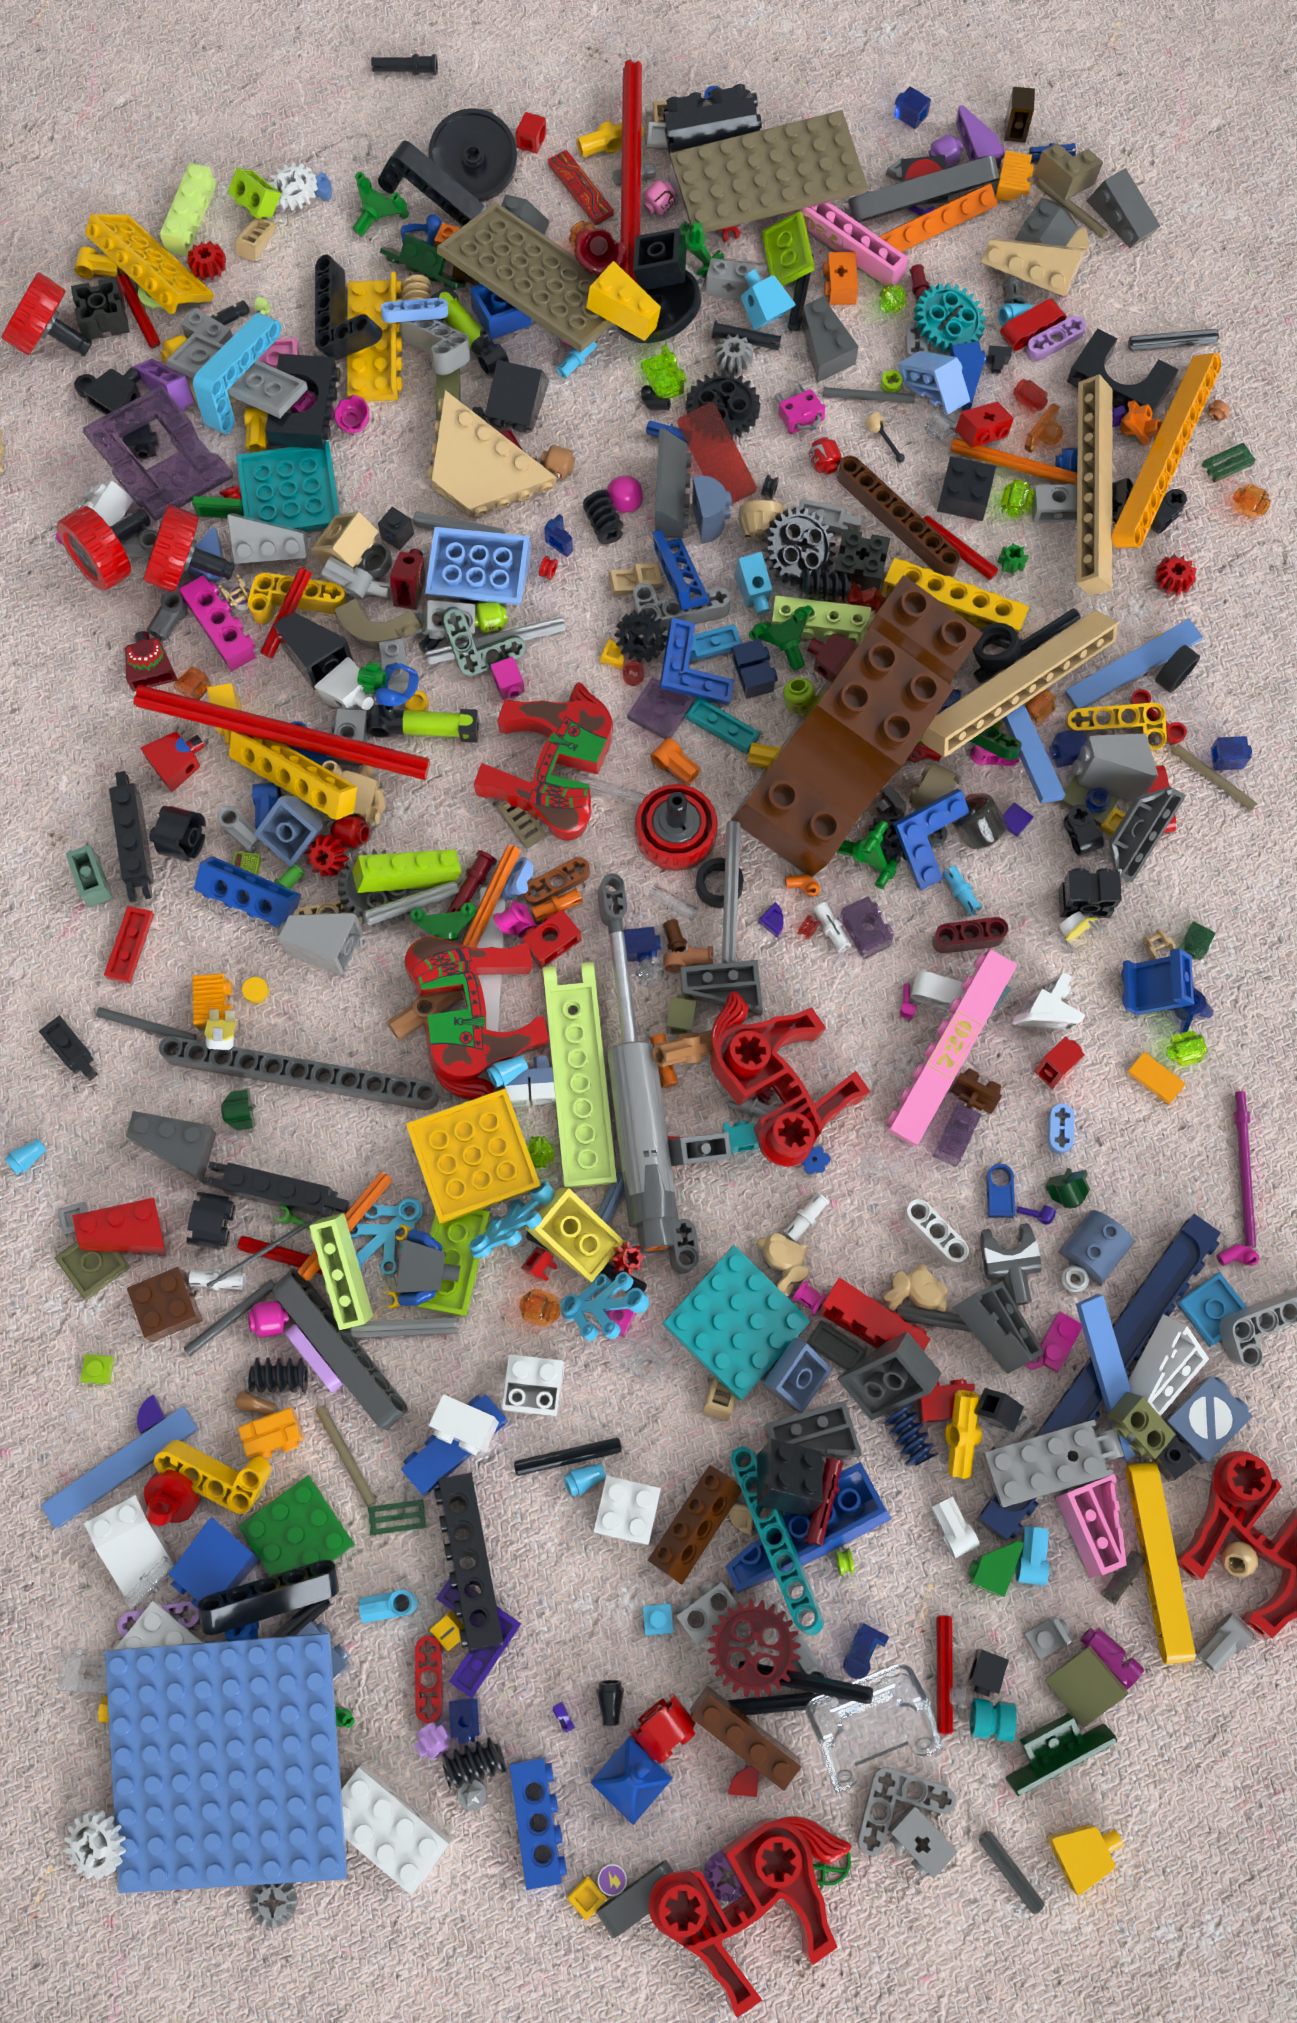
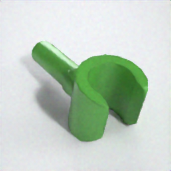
[274,1206,311,1230]

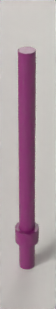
[1234,1091,1256,1248]

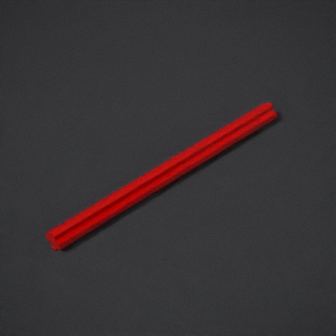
[620,59,642,285]
[134,685,431,780]

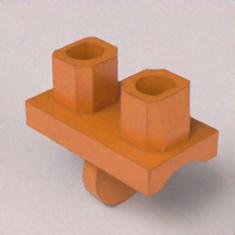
[1120,400,1162,446]

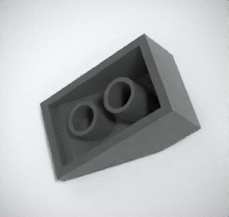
[837,1331,942,1420]

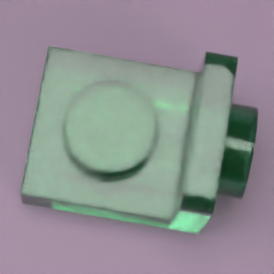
[1178,921,1216,961]

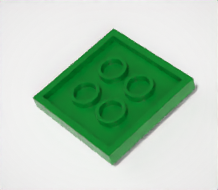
[238,1475,356,1576]

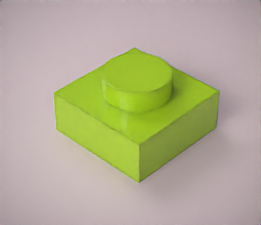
[80,1354,114,1385]

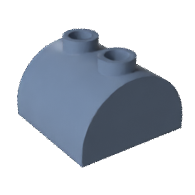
[692,476,732,544]
[254,795,323,867]
[1058,1210,1134,1286]
[762,1338,832,1413]

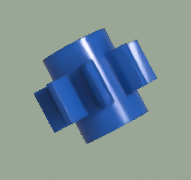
[1055,448,1078,473]

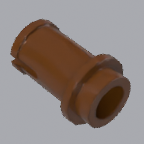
[662,919,687,953]

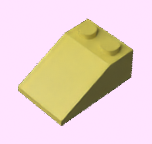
[525,1188,625,1283]

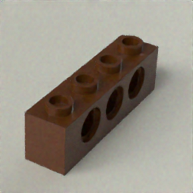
[647,1464,742,1585]

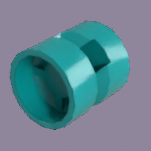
[970,1698,1017,1742]

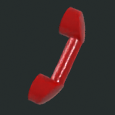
[1130,689,1187,744]

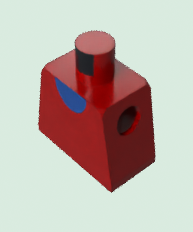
[140,732,205,793]

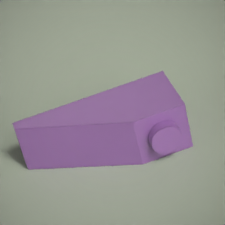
[955,105,1005,169]
[132,358,194,411]

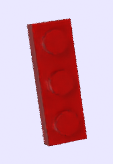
[104,906,154,984]

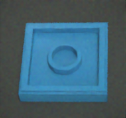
[1176,1272,1247,1347]

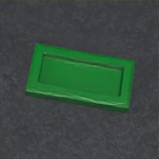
[192,496,244,518]

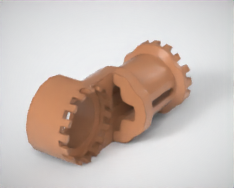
[663,946,713,973]

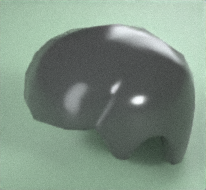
[357,543,392,579]

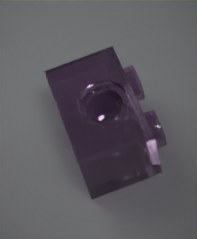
[839,896,894,960]
[932,1103,982,1167]

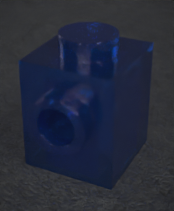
[894,86,931,129]
[1049,730,1087,768]
[1210,736,1252,771]
[624,926,661,963]
[449,1698,482,1743]

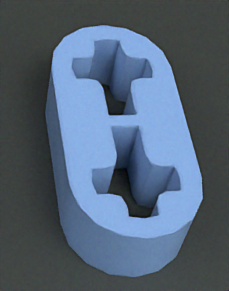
[1048,1103,1074,1155]

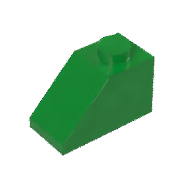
[967,1541,1024,1597]

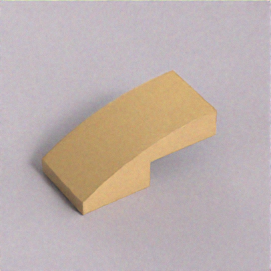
[608,563,662,596]

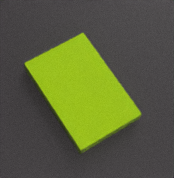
[761,210,815,286]

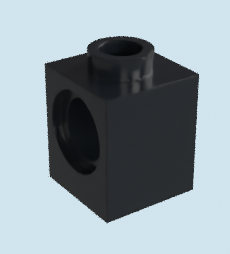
[967,1649,1009,1697]

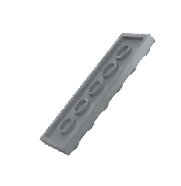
[166,332,308,418]

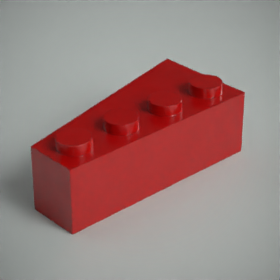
[818,1277,931,1351]

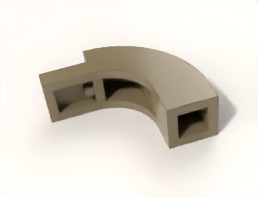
[335,598,422,650]

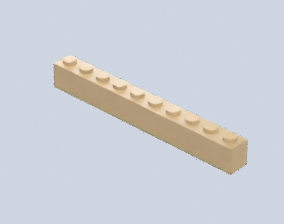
[1076,374,1112,596]
[923,610,1118,758]

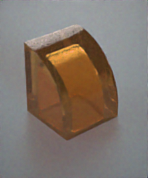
[173,666,212,700]

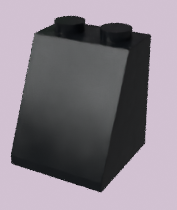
[485,360,549,433]
[274,612,353,690]

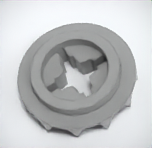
[249,1883,298,1929]

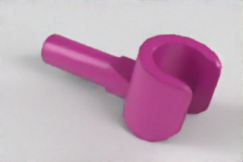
[900,983,917,1020]

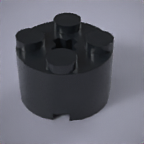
[149,806,206,862]
[186,1191,236,1250]

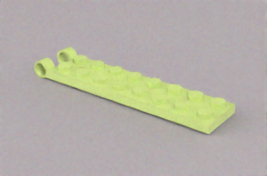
[543,962,617,1189]

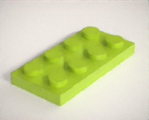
[414,1210,490,1317]

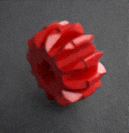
[187,240,226,281]
[1154,554,1197,597]
[304,834,349,877]

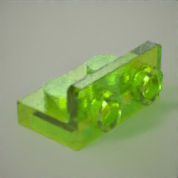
[641,345,687,399]

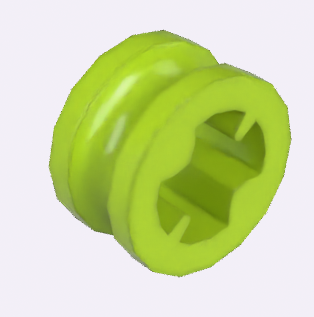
[881,370,903,393]
[835,1548,855,1576]

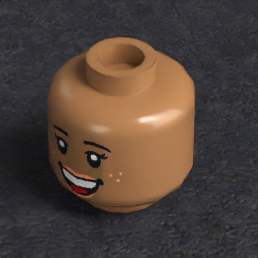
[540,445,576,479]

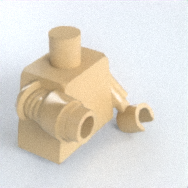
[322,760,386,826]

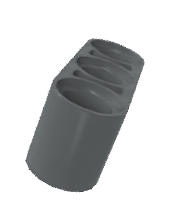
[596,1860,674,1939]

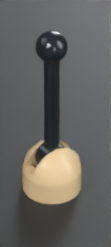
[865,412,905,463]

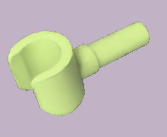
[254,297,271,315]

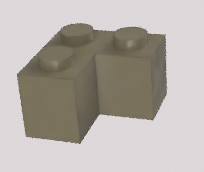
[1034,143,1103,200]

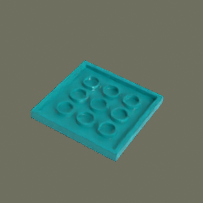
[236,441,340,532]
[661,1245,811,1401]

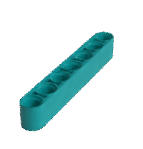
[730,1446,824,1636]

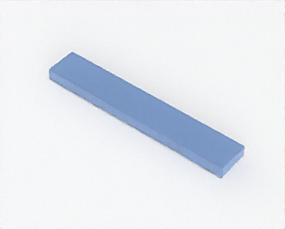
[1065,619,1203,709]
[1002,704,1065,804]
[1075,1294,1136,1460]
[41,1406,199,1529]

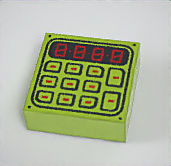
[233,852,261,875]

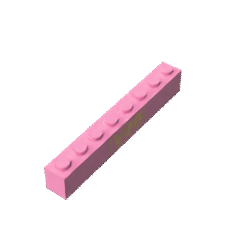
[783,202,908,290]
[886,949,1017,1146]

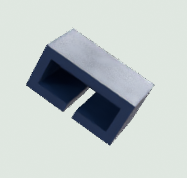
[732,639,778,699]

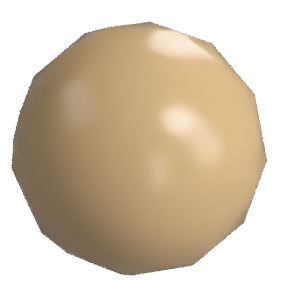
[1221,1541,1258,1578]

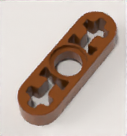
[524,857,590,906]

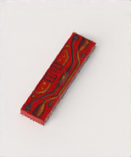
[548,150,614,225]

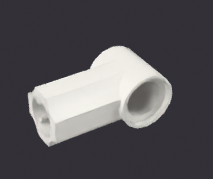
[931,1497,980,1559]

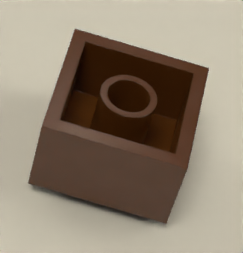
[127,1267,203,1342]

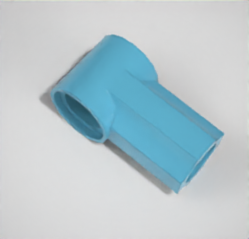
[1016,1526,1049,1586]
[359,1590,418,1623]

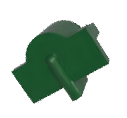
[221,1088,256,1130]
[1045,1168,1090,1209]

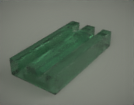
[1202,442,1256,483]
[368,1499,427,1536]

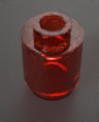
[1013,379,1048,412]

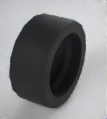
[973,623,1021,671]
[1155,645,1200,693]
[696,857,744,908]

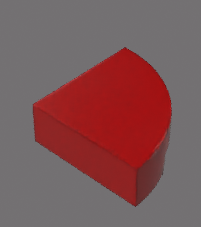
[728,1766,759,1797]

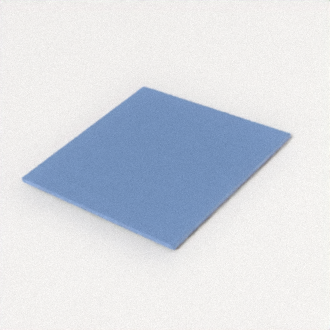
[105,1633,348,1893]

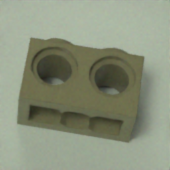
[1107,1392,1176,1459]

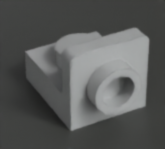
[1023,1616,1072,1660]

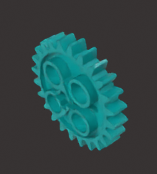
[913,282,986,353]

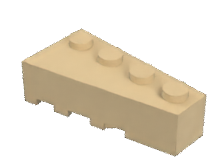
[981,238,1087,296]

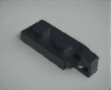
[39,1015,98,1081]

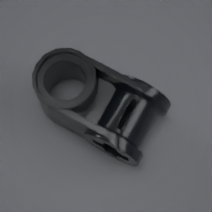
[1112,478,1133,524]
[1150,489,1187,534]
[1063,805,1104,856]

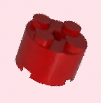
[629,1693,696,1764]

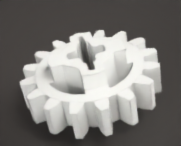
[269,163,318,210]
[64,1810,126,1880]

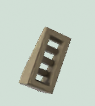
[497,800,547,849]

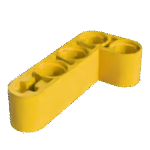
[247,573,348,624]
[1065,703,1167,751]
[154,1440,271,1514]

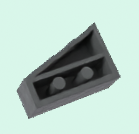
[801,296,859,383]
[126,1111,216,1183]
[952,1281,1045,1374]

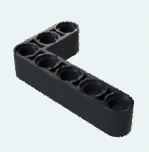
[378,140,487,226]
[315,254,383,361]

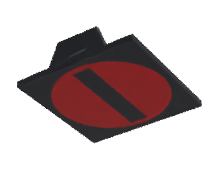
[901,155,948,205]

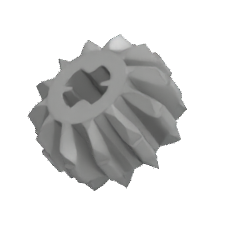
[715,334,753,375]

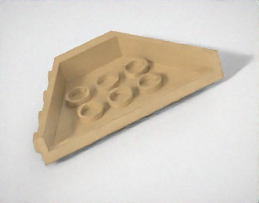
[428,390,557,517]

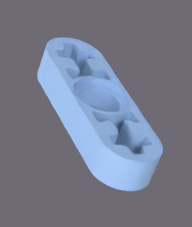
[380,298,448,323]

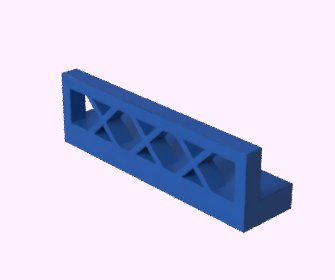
[652,530,709,610]

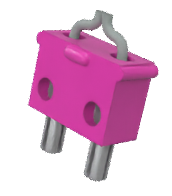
[774,384,825,434]

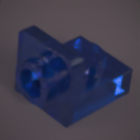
[544,514,573,557]

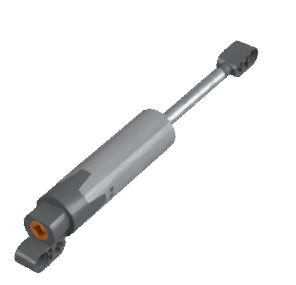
[597,873,699,1274]

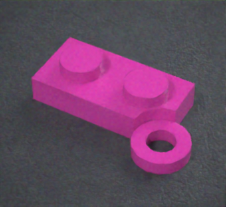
[1025,1311,1082,1373]

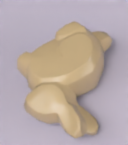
[756,1232,809,1297]
[883,1263,949,1312]

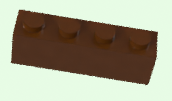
[690,1685,802,1791]

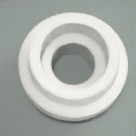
[1061,1266,1089,1293]

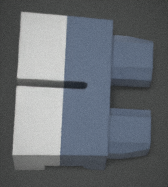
[505,1055,556,1107]

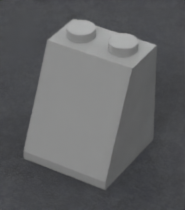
[1073,733,1158,802]
[278,913,363,976]

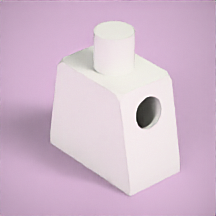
[314,657,374,710]

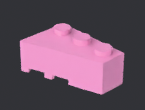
[1055,1474,1127,1578]

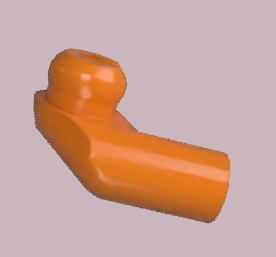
[785,874,820,897]

